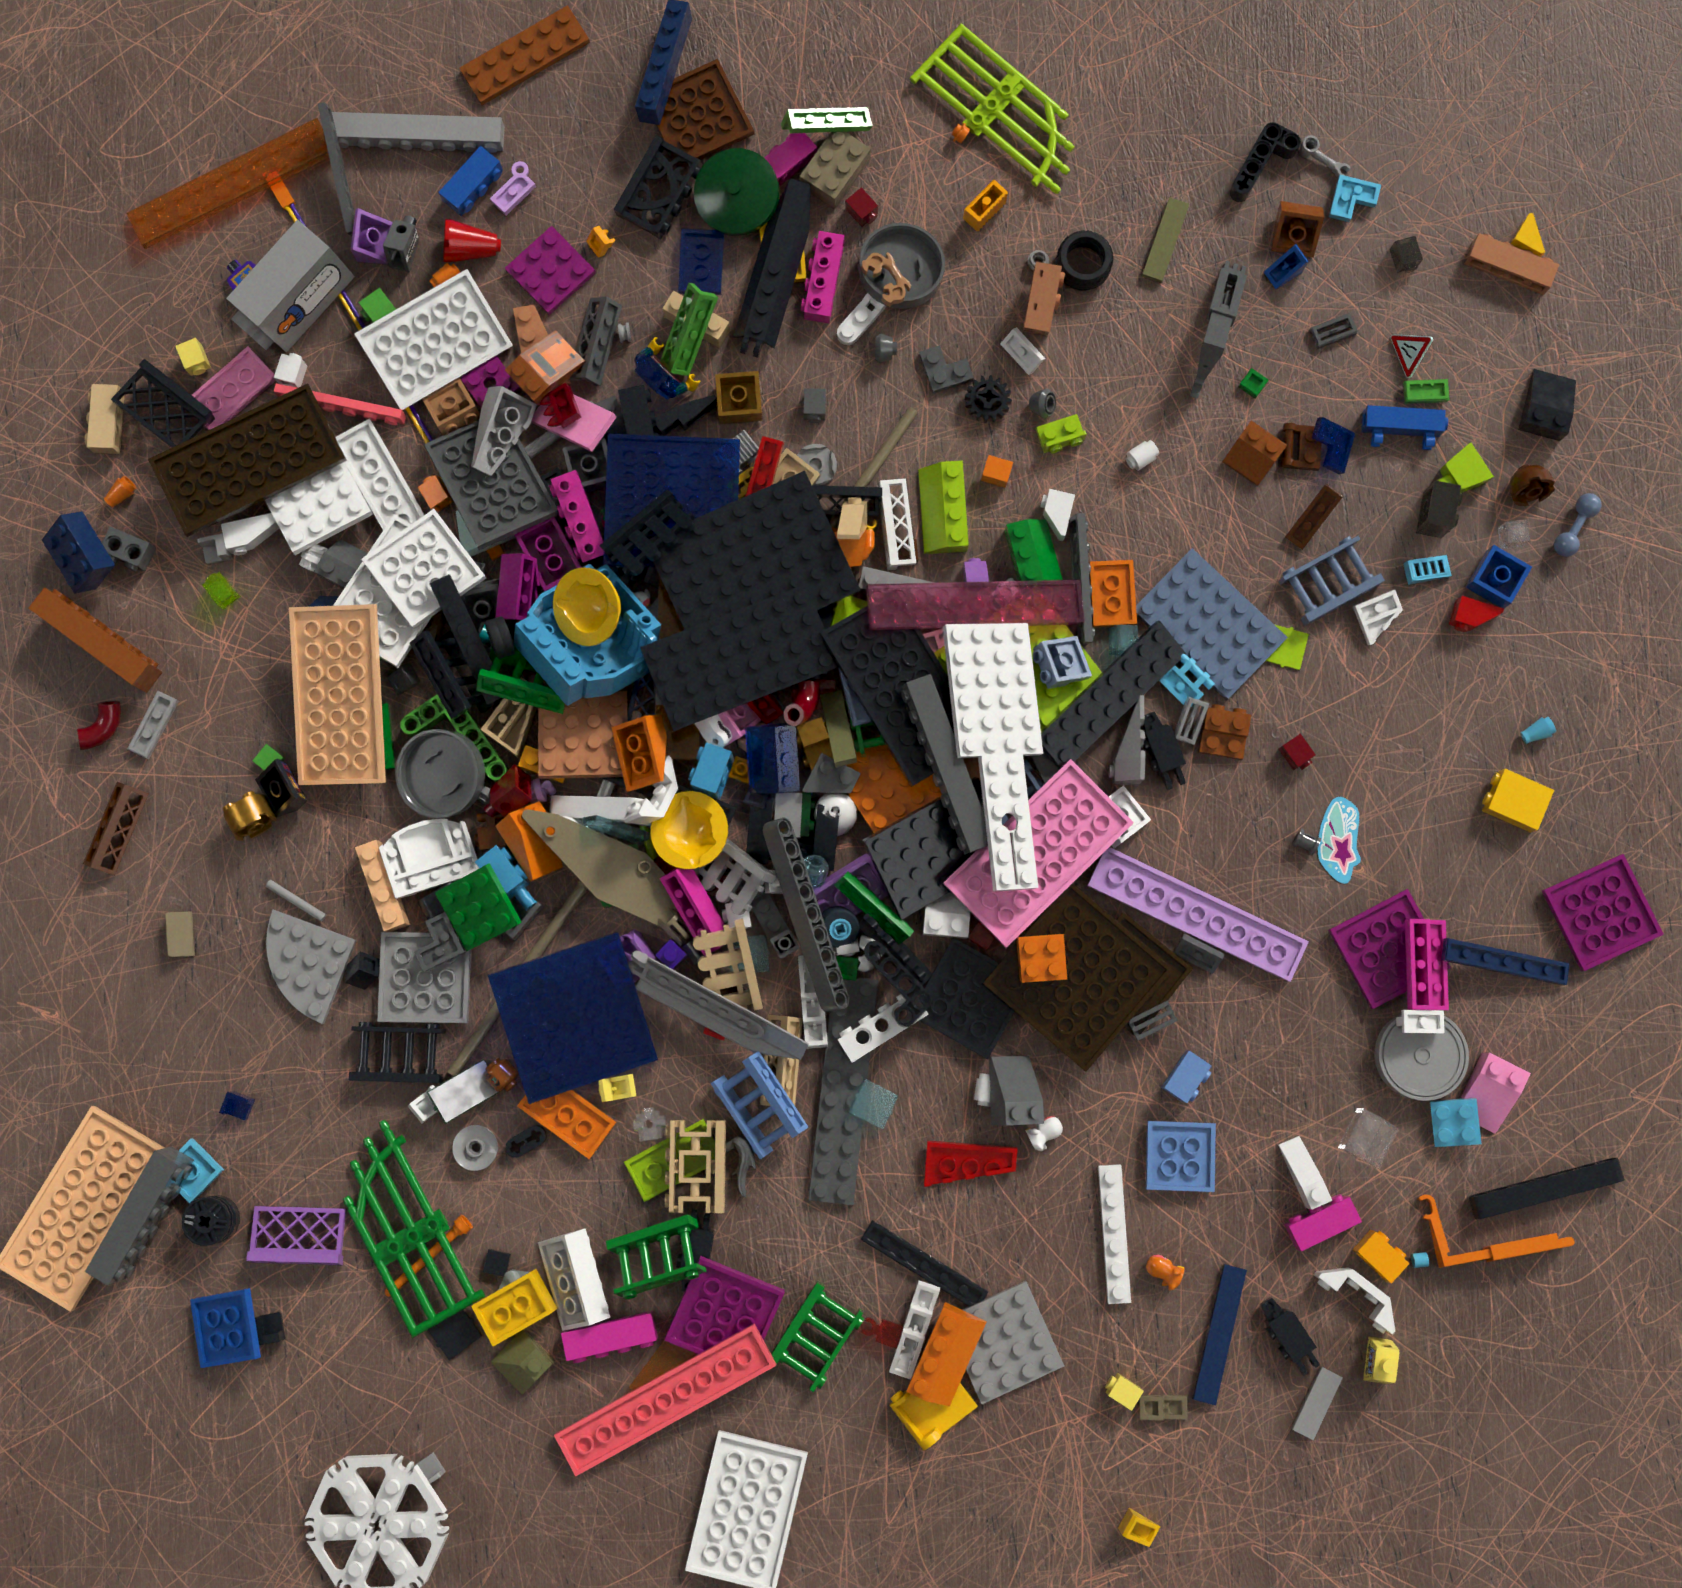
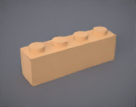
[355,840,410,932]

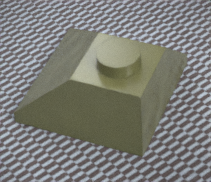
[491,1329,555,1395]

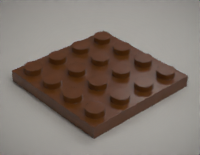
[656,59,755,168]

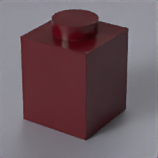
[845,187,878,227]
[1278,733,1316,770]

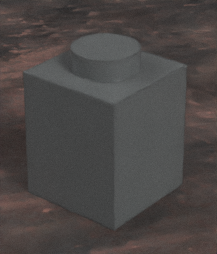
[804,388,826,423]

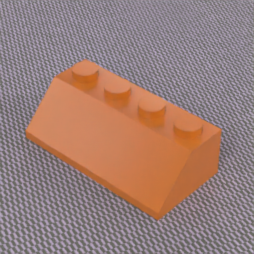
[906,1302,987,1406]

